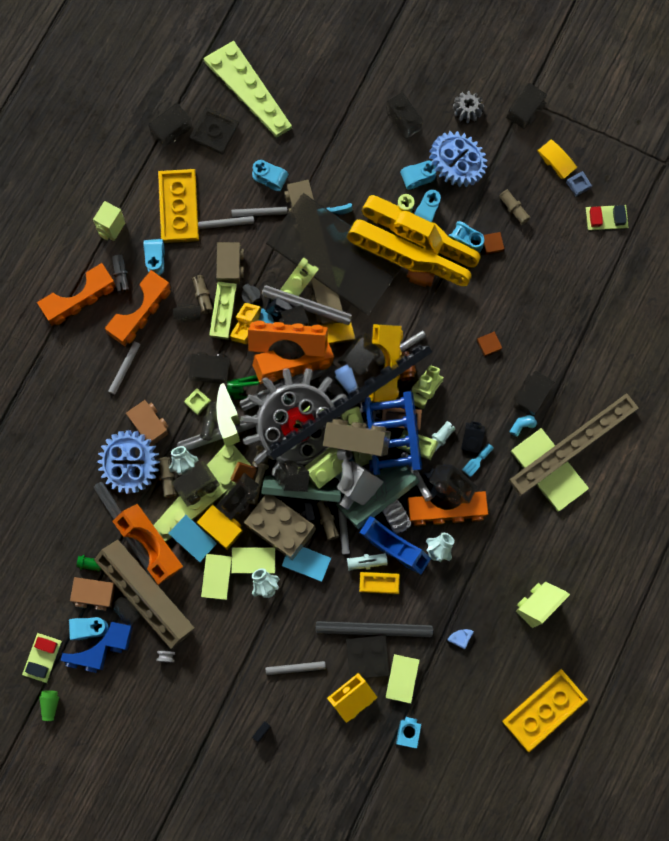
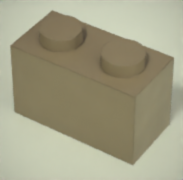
[216,242,244,284]

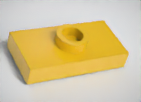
[359,572,400,594]

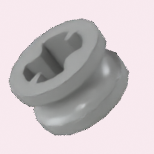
[156,651,175,663]

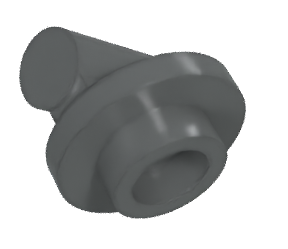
[242,284,260,304]

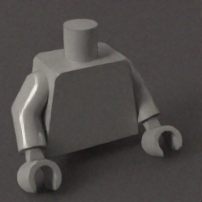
[337,449,383,510]

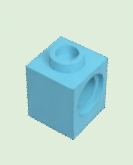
[396,717,421,748]

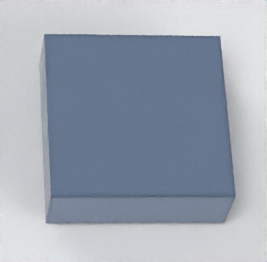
[566,171,592,197]

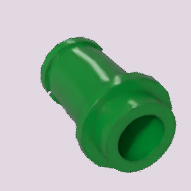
[76,555,101,572]

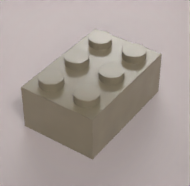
[323,419,391,456]
[244,495,316,561]

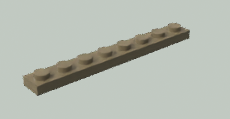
[509,393,638,496]

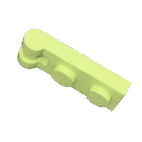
[280,258,319,296]

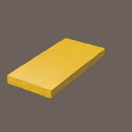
[158,169,199,243]
[502,669,588,753]

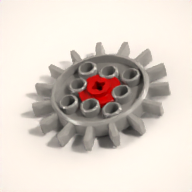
[241,368,347,481]

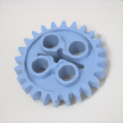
[429,131,487,187]
[97,430,160,494]

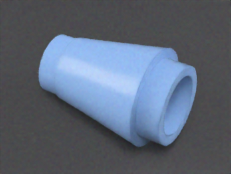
[334,364,358,394]

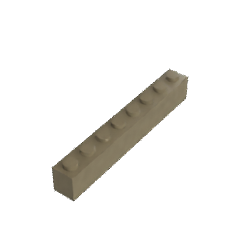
[284,180,343,326]

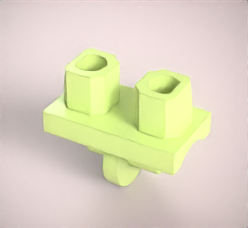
[412,365,444,399]

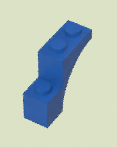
[359,516,431,575]
[61,622,133,673]

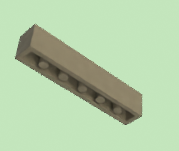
[94,540,194,649]

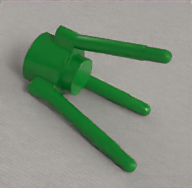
[227,375,260,400]

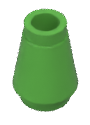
[39,690,59,721]

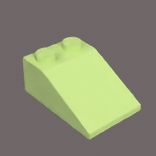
[516,582,570,628]

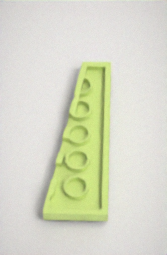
[203,41,292,138]
[153,444,251,542]

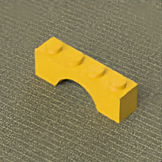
[368,324,403,402]

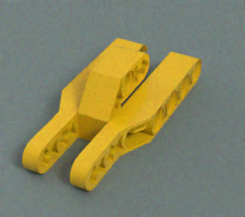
[347,195,481,286]

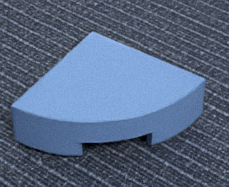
[447,629,474,649]

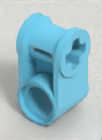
[252,160,289,191]
[400,160,437,190]
[414,190,441,222]
[448,221,484,253]
[144,239,165,276]
[69,617,109,640]

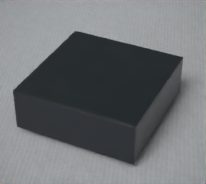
[252,721,270,742]

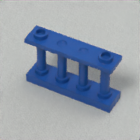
[362,391,423,475]

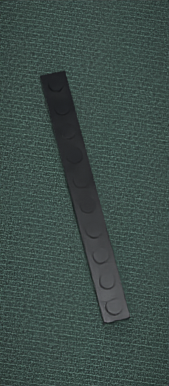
[265,345,432,460]

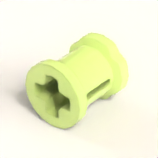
[397,194,414,212]

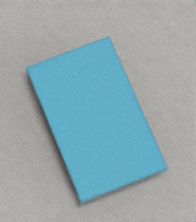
[168,514,217,562]
[282,547,331,582]

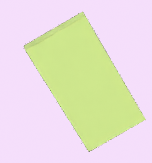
[510,428,589,512]

